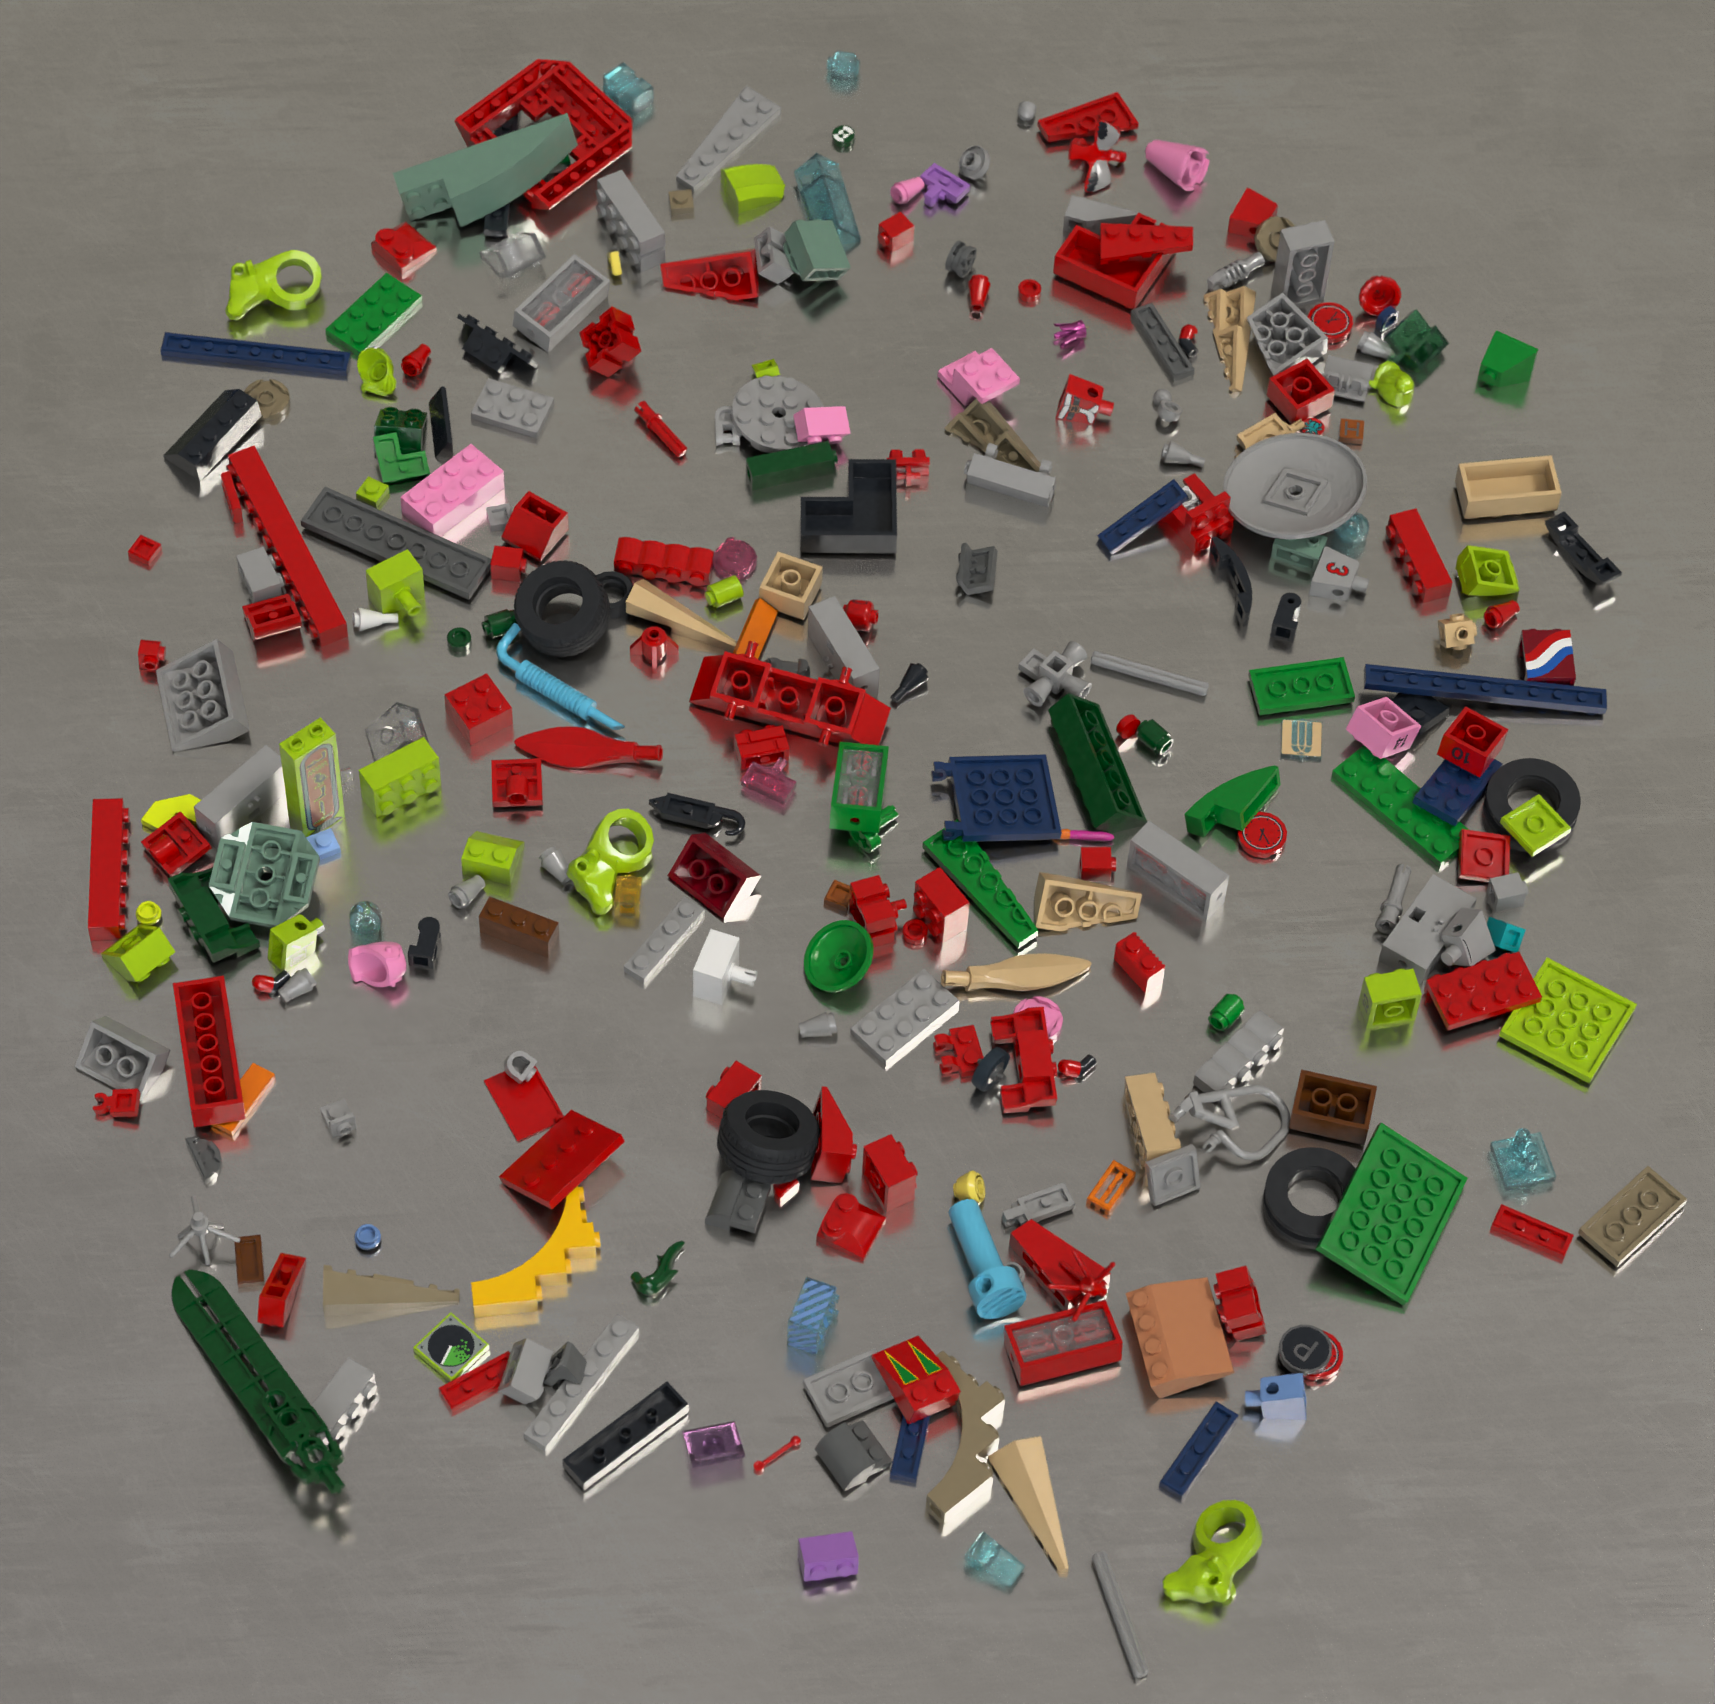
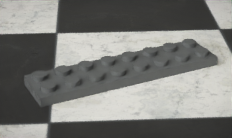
[301,487,492,600]

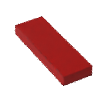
[1490,1204,1574,1260]
[438,1351,510,1413]

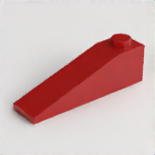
[660,248,758,300]

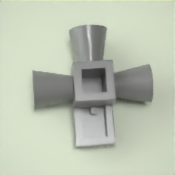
[1018,641,1092,707]

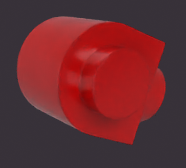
[138,639,166,671]

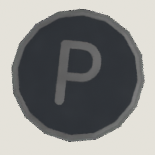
[1279,1324,1332,1376]

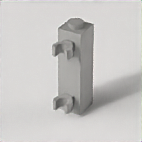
[964,443,1056,507]

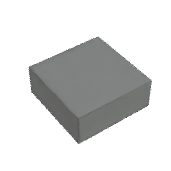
[486,503,512,532]

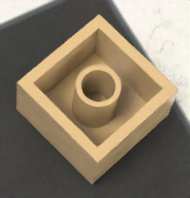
[759,552,823,620]

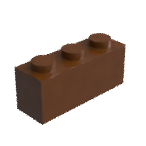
[479,896,559,958]

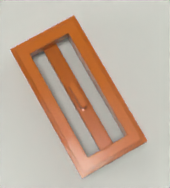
[1086,1160,1136,1215]

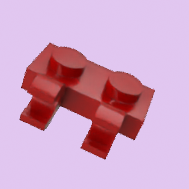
[933,1025,984,1077]

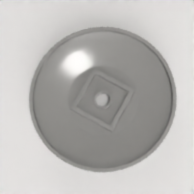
[1223,433,1367,539]

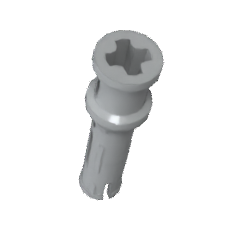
[1375,864,1412,934]

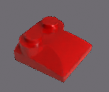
[371,221,437,275]
[816,1193,886,1261]

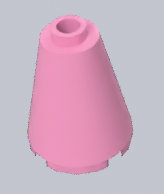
[1145,140,1209,191]

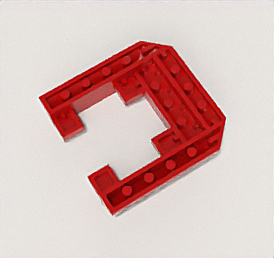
[454,59,632,210]

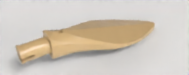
[941,953,1092,992]

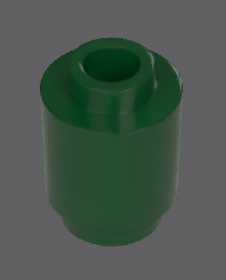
[481,609,517,639]
[1137,719,1174,755]

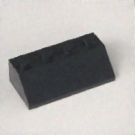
[163,389,261,481]

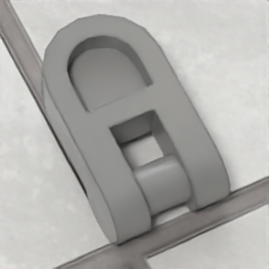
[715,406,740,446]

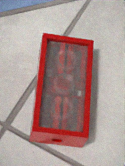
[1004,1300,1123,1386]

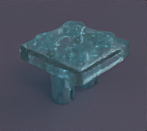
[1490,1128,1556,1191]

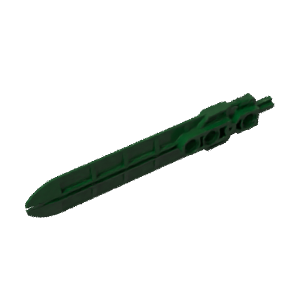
[171,1270,345,1495]

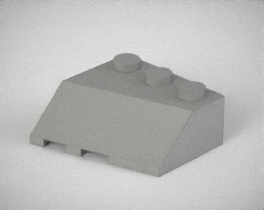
[1247,292,1328,376]

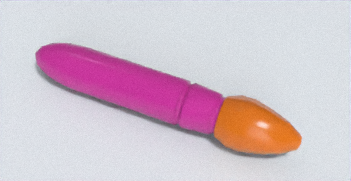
[1060,829,1115,842]

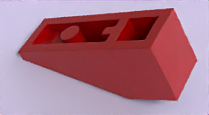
[257,1253,306,1327]

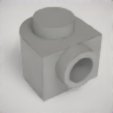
[504,1051,538,1083]

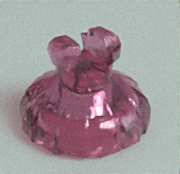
[713,537,757,579]

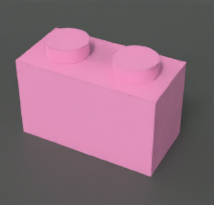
[793,406,850,445]

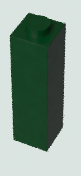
[746,441,838,491]

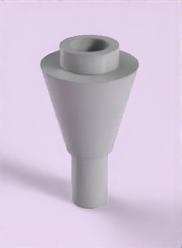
[1161,440,1205,467]

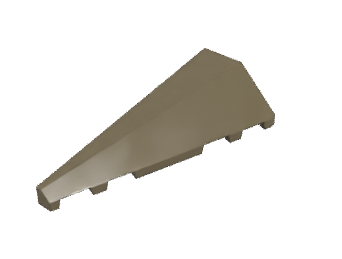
[945,399,1041,472]
[323,1265,460,1317]

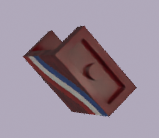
[1518,629,1576,686]

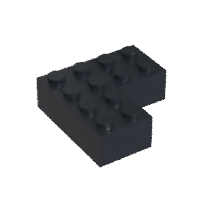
[800,459,897,553]

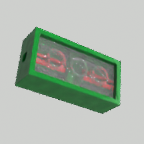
[829,742,889,833]

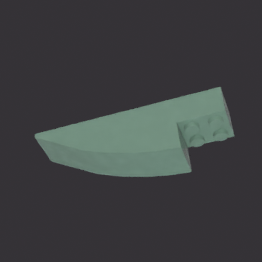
[393,113,578,227]

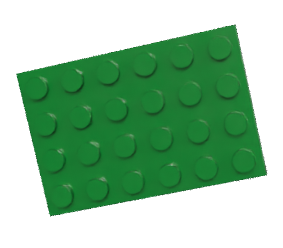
[1315,1123,1468,1305]

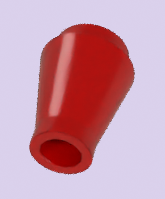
[968,275,991,311]
[401,344,431,377]
[1484,600,1520,628]

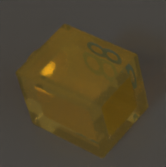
[614,875,642,916]

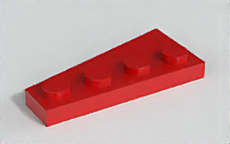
[1037,92,1139,142]
[1100,223,1193,265]

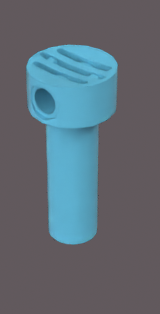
[949,1199,1026,1319]

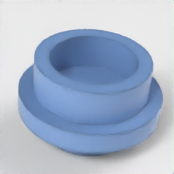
[354,1224,381,1250]

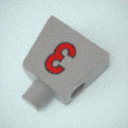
[1309,546,1370,601]

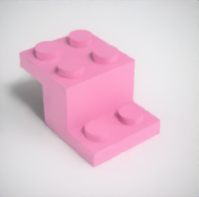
[937,348,1020,407]

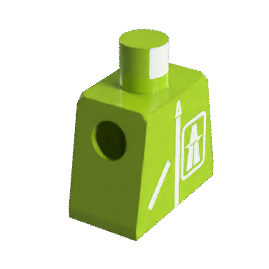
[267,914,325,972]

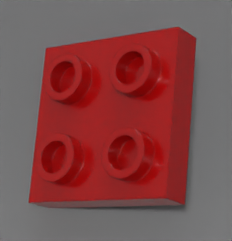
[491,758,543,807]
[141,811,212,877]

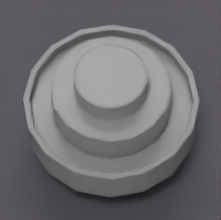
[959,146,990,180]

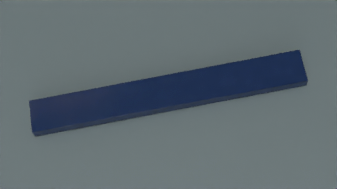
[160,332,351,376]

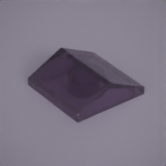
[682,1421,745,1468]

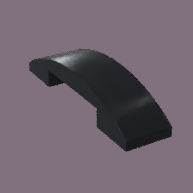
[1545,511,1622,585]
[1210,537,1252,627]

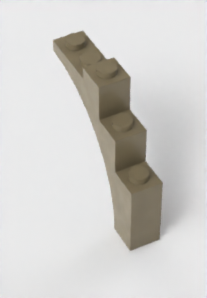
[926,1350,1005,1525]

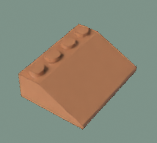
[1126,1277,1235,1399]

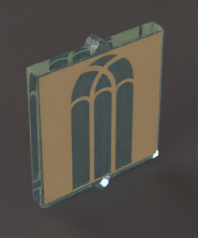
[1281,718,1322,761]

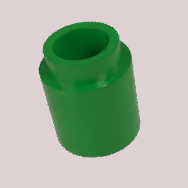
[1208,994,1245,1031]

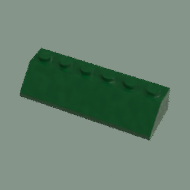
[1048,693,1147,834]

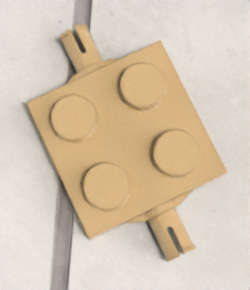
[1234,413,1305,459]

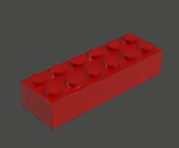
[173,976,246,1128]

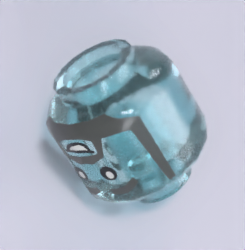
[349,901,383,938]

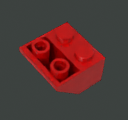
[501,491,569,562]

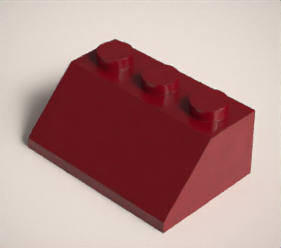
[667,833,761,919]

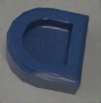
[1375,306,1399,333]

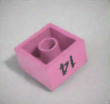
[1346,697,1421,759]

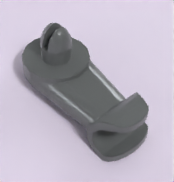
[764,657,810,677]

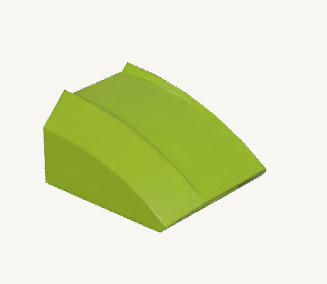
[721,164,785,214]
[1455,545,1520,596]

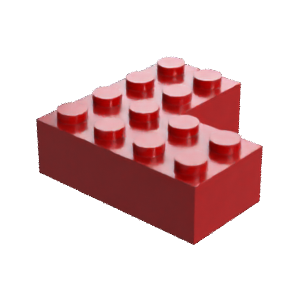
[1053,212,1173,309]

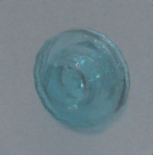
[1334,512,1369,544]

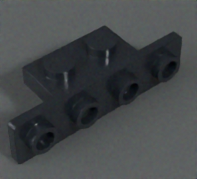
[457,314,538,373]

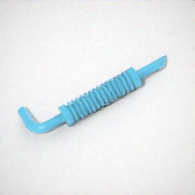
[496,623,625,730]

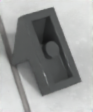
[543,1341,587,1387]

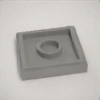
[1145,1144,1201,1206]

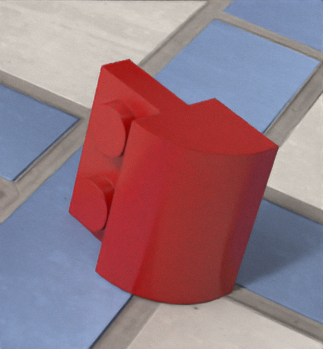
[242,593,302,641]

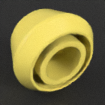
[953,1170,985,1205]

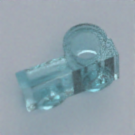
[964,1531,1025,1589]

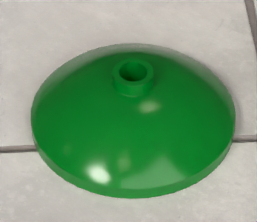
[804,920,874,993]

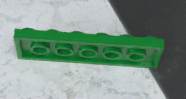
[1332,745,1469,868]

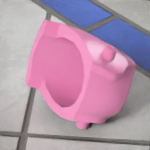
[348,942,406,988]

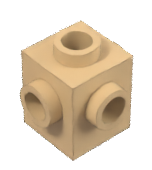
[1438,613,1477,650]

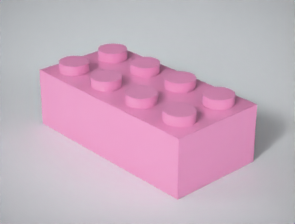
[400,444,505,537]

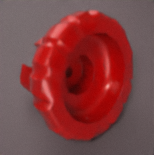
[1358,275,1401,317]

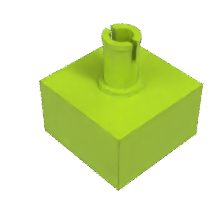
[366,549,425,616]

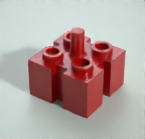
[579,306,642,378]
[849,875,907,948]
[1213,1266,1267,1342]

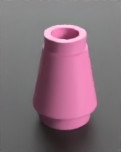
[890,177,925,204]

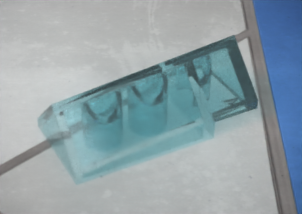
[794,153,861,245]

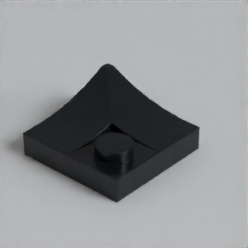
[1391,693,1449,736]

